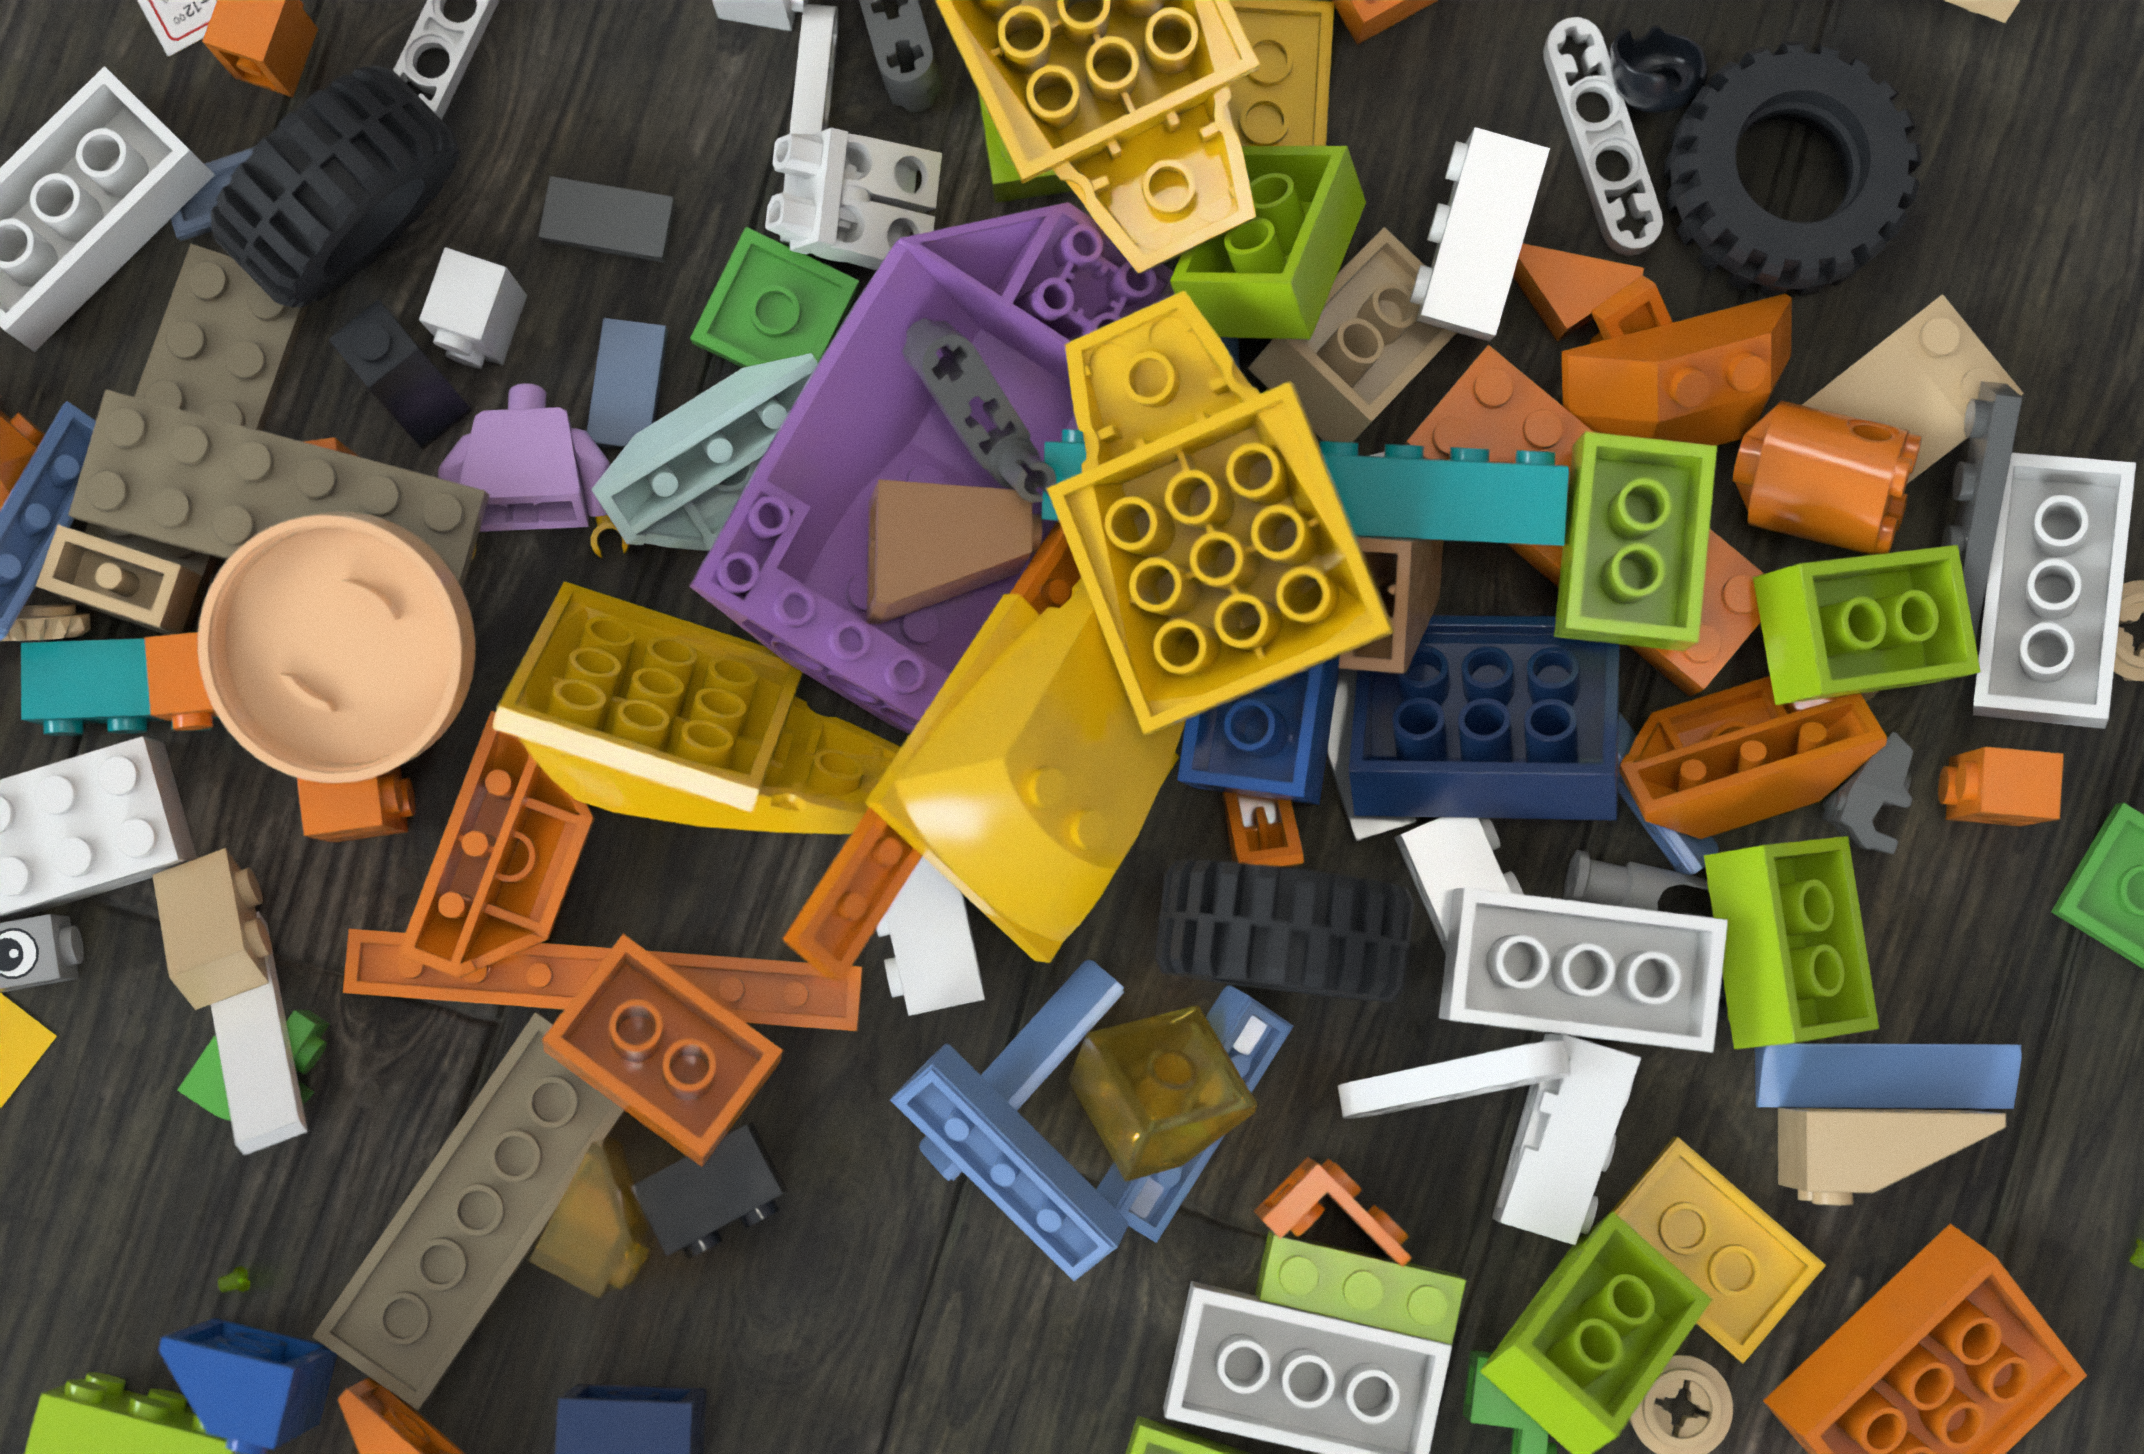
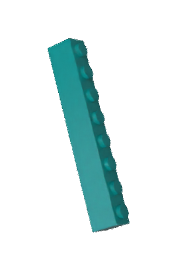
[1041,429,1569,546]

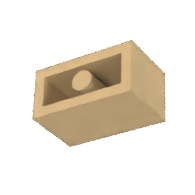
[36,525,202,634]
[152,848,272,1010]

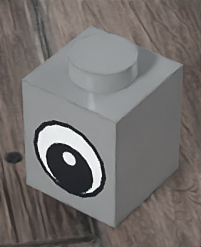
[0,914,84,992]

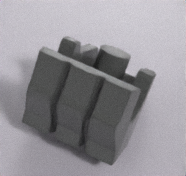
[1822,732,1913,854]

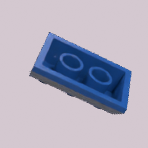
[159,1318,337,1454]

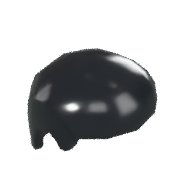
[1610,25,1709,113]

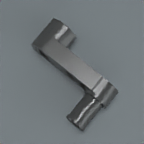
[859,0,942,112]
[902,318,1056,503]

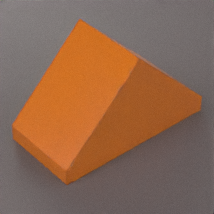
[1513,243,1644,342]
[1222,792,1304,868]

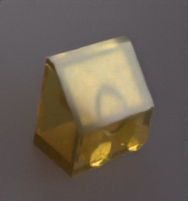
[1069,1005,1258,1182]
[529,1137,649,1298]

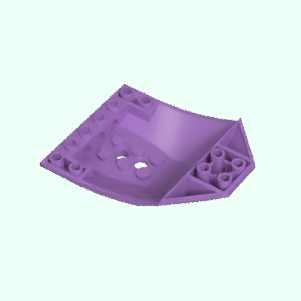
[690,202,1175,734]

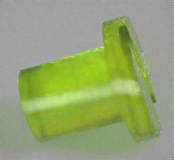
[2129,1238,2144,1269]
[218,1266,250,1292]

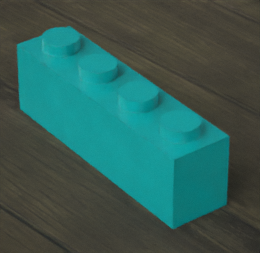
[21,638,220,736]

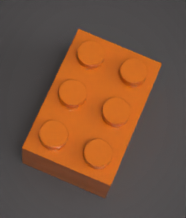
[542,934,783,1167]

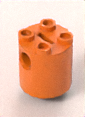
[1733,401,1922,555]

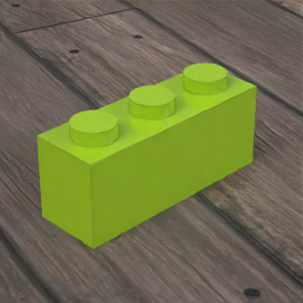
[1255,1230,1466,1345]

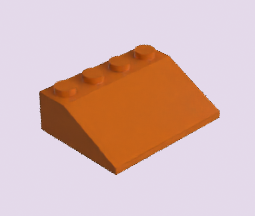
[1763,1223,2087,1454]

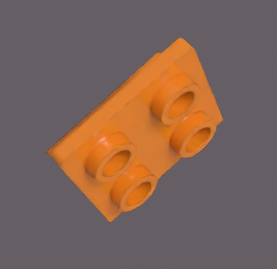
[1254,1157,1412,1267]

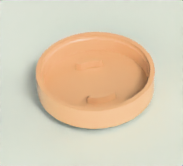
[198,512,475,783]

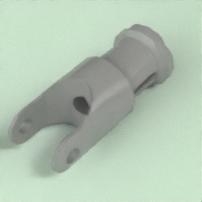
[1564,850,1708,911]

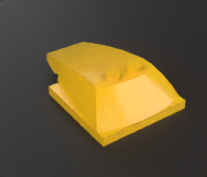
[935,0,1260,274]
[1047,291,1394,735]
[865,577,1186,963]
[492,581,902,834]

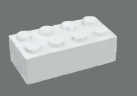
[0,66,215,352]
[1973,453,2136,729]
[0,736,197,923]
[1439,888,1728,1052]
[1163,1281,1452,1454]

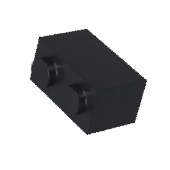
[631,1123,788,1259]

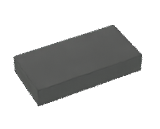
[538,176,676,263]

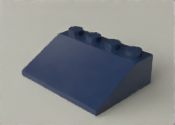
[1349,615,1620,820]

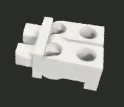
[765,127,942,270]

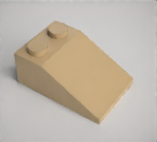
[1248,227,1457,442]
[1802,294,2024,484]
[1778,1108,2006,1205]

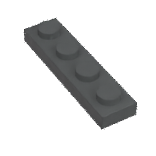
[1941,381,2022,642]

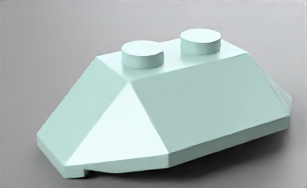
[592,353,818,551]

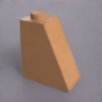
[866,479,1042,625]
[1339,535,1443,673]

